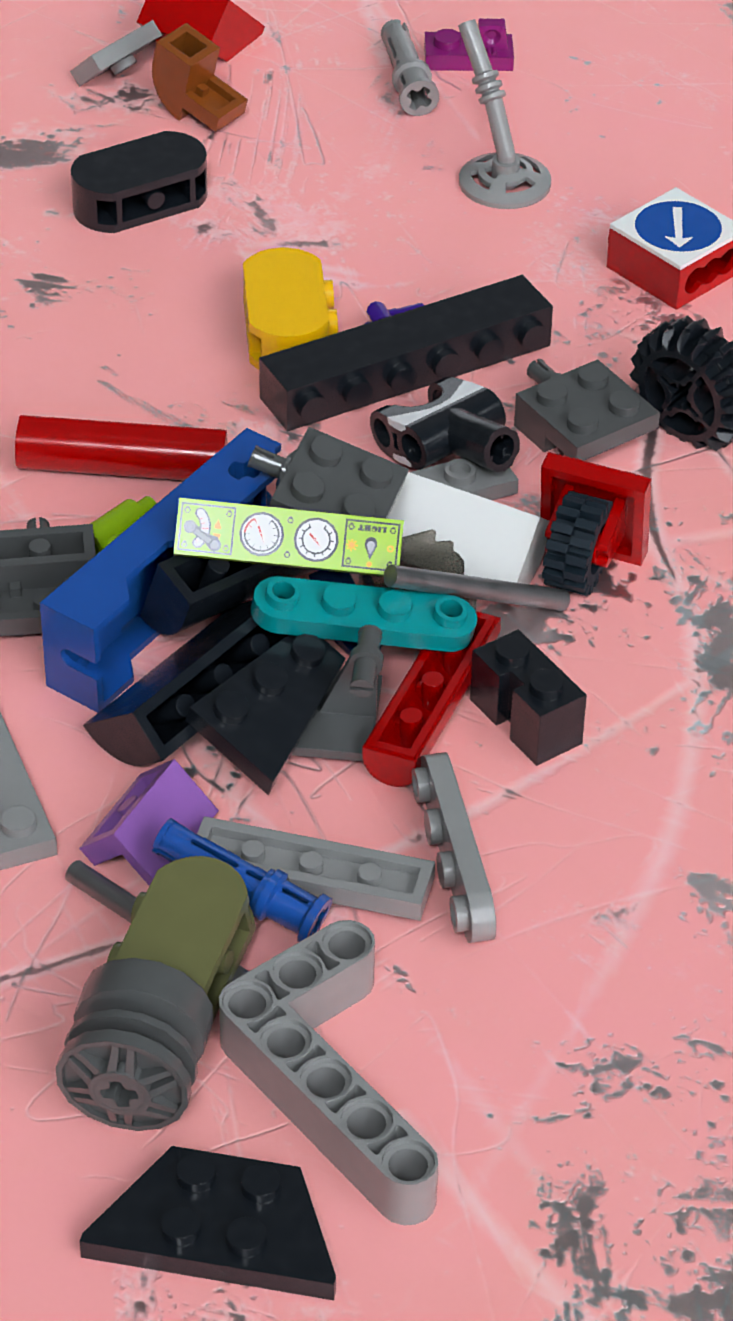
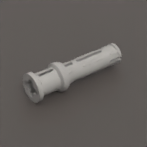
[381,19,439,116]

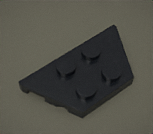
[80,1146,336,1300]

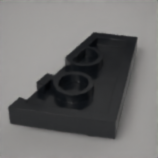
[185,634,346,795]

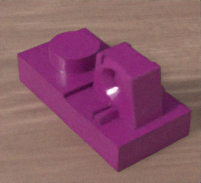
[424,18,514,71]

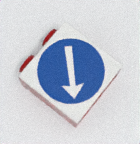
[606,187,733,310]

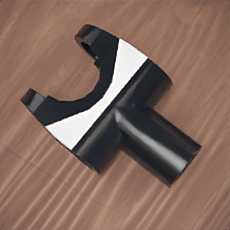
[370,377,520,472]

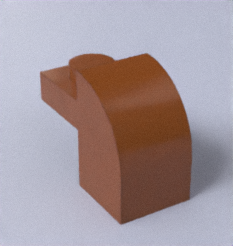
[152,23,248,132]

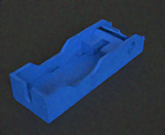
[40,428,281,713]

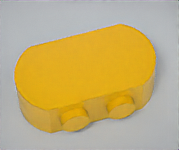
[243,247,338,369]

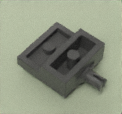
[514,358,660,461]
[247,427,409,519]
[0,517,96,637]

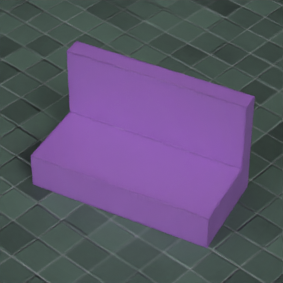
[79,759,219,886]

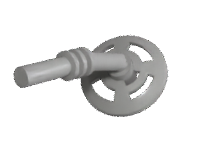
[458,19,551,209]

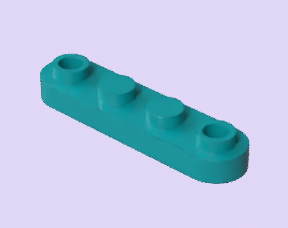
[251,576,477,652]

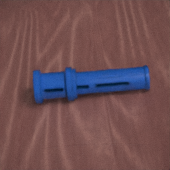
[152,818,333,942]

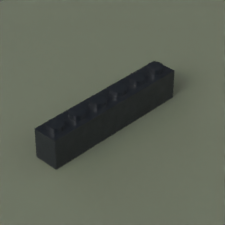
[259,274,553,432]

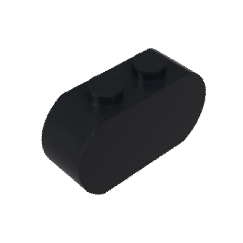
[71,131,208,233]

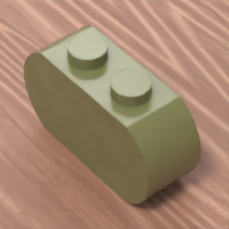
[107,856,256,1021]

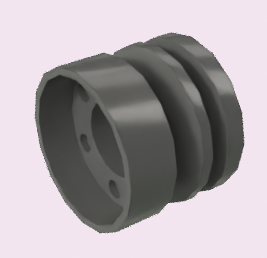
[56,958,213,1131]

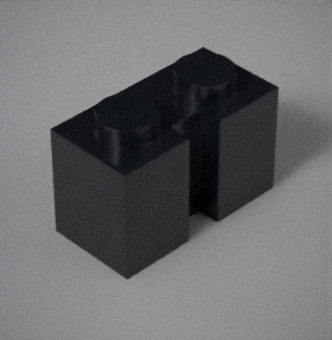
[470,629,587,766]

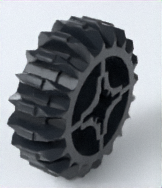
[629,315,733,451]

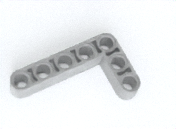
[219,920,438,1225]

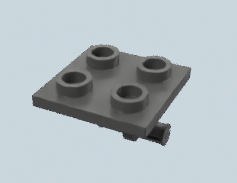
[292,625,384,761]

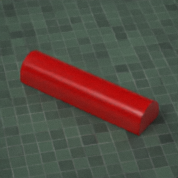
[15,415,228,481]
[362,611,501,787]

